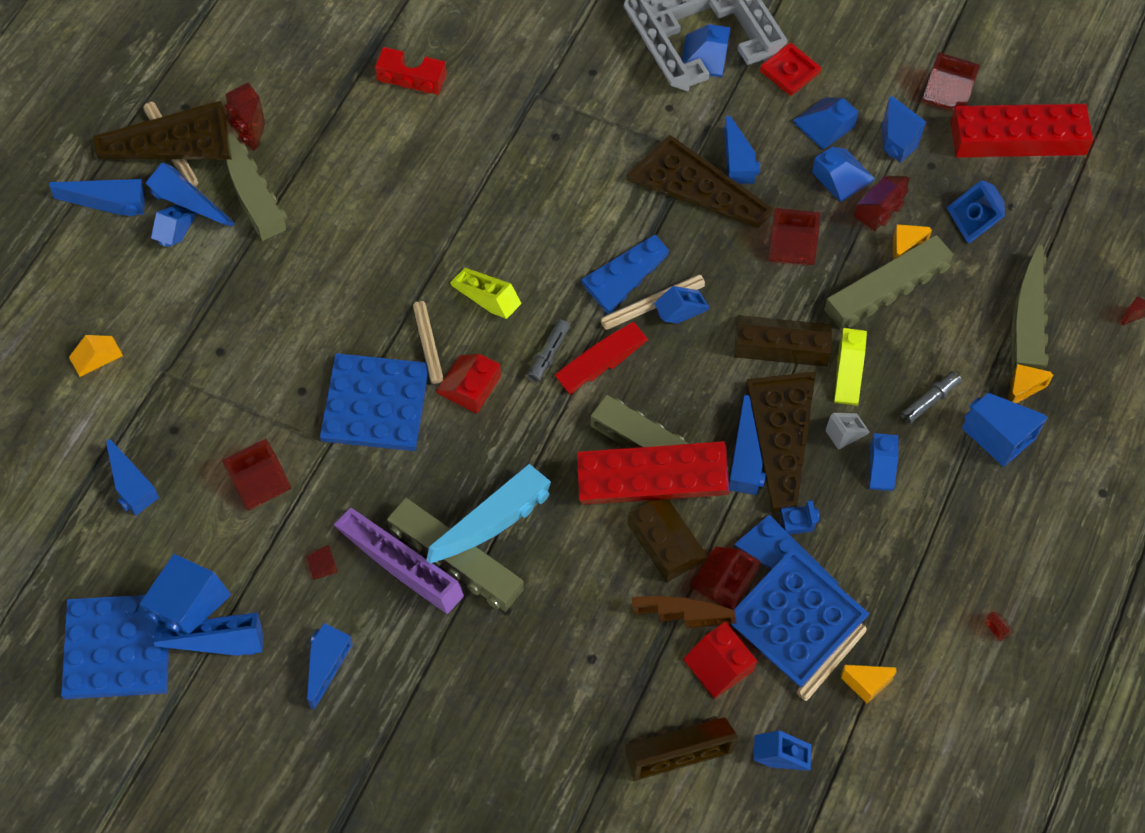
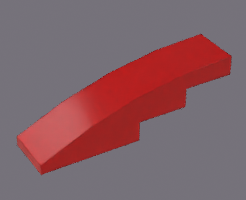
[555,322,648,394]

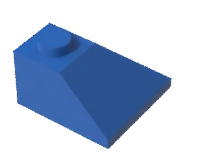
[682,24,730,77]
[881,96,926,163]
[793,97,858,150]
[812,147,875,203]
[947,180,1005,243]

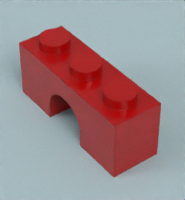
[375,47,446,95]

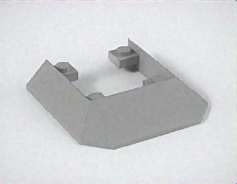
[624,0,787,92]

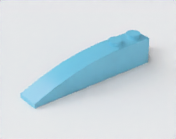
[426,464,551,563]

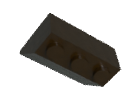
[627,499,709,583]

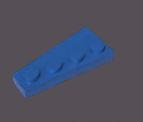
[582,235,669,314]
[733,515,839,586]

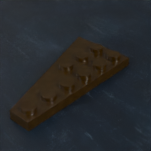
[93,101,232,160]
[746,371,816,512]

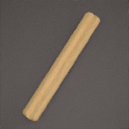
[413,301,443,384]
[797,624,867,701]

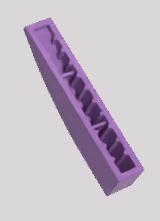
[334,508,464,614]

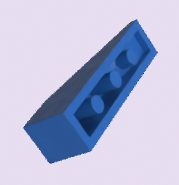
[146,162,235,227]
[49,179,145,216]
[729,395,766,495]
[154,612,264,656]

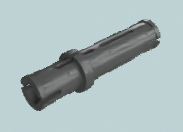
[526,319,570,383]
[900,371,962,424]

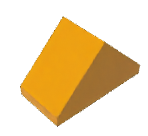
[893,225,932,260]
[69,335,123,377]
[1008,364,1053,404]
[841,665,896,704]

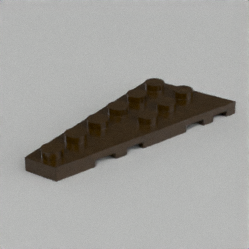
[627,135,773,228]

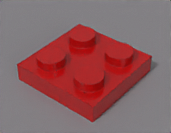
[760,42,822,96]

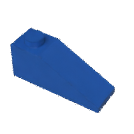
[724,116,760,184]
[106,439,159,516]
[307,623,353,710]

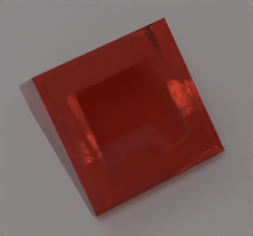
[1121,296,1145,325]
[306,545,338,580]
[985,611,1014,641]

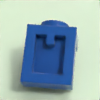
[780,500,820,534]

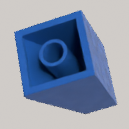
[962,393,1048,467]
[139,554,231,634]

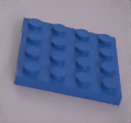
[320,353,429,451]
[729,547,869,687]
[62,595,169,699]

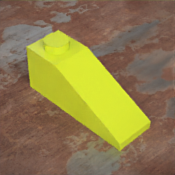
[450,268,521,319]
[834,328,867,406]

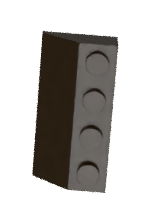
[734,315,832,367]
[625,716,738,781]

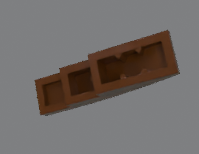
[632,596,737,629]

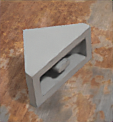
[826,413,870,450]

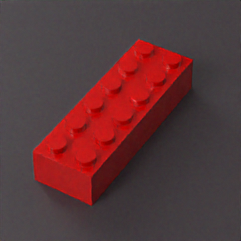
[950,104,1093,158]
[577,441,729,505]

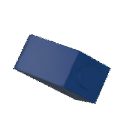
[151,205,197,247]
[654,286,710,323]
[869,433,898,491]
[753,730,811,771]

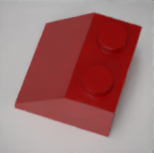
[436,354,501,414]
[683,622,757,699]

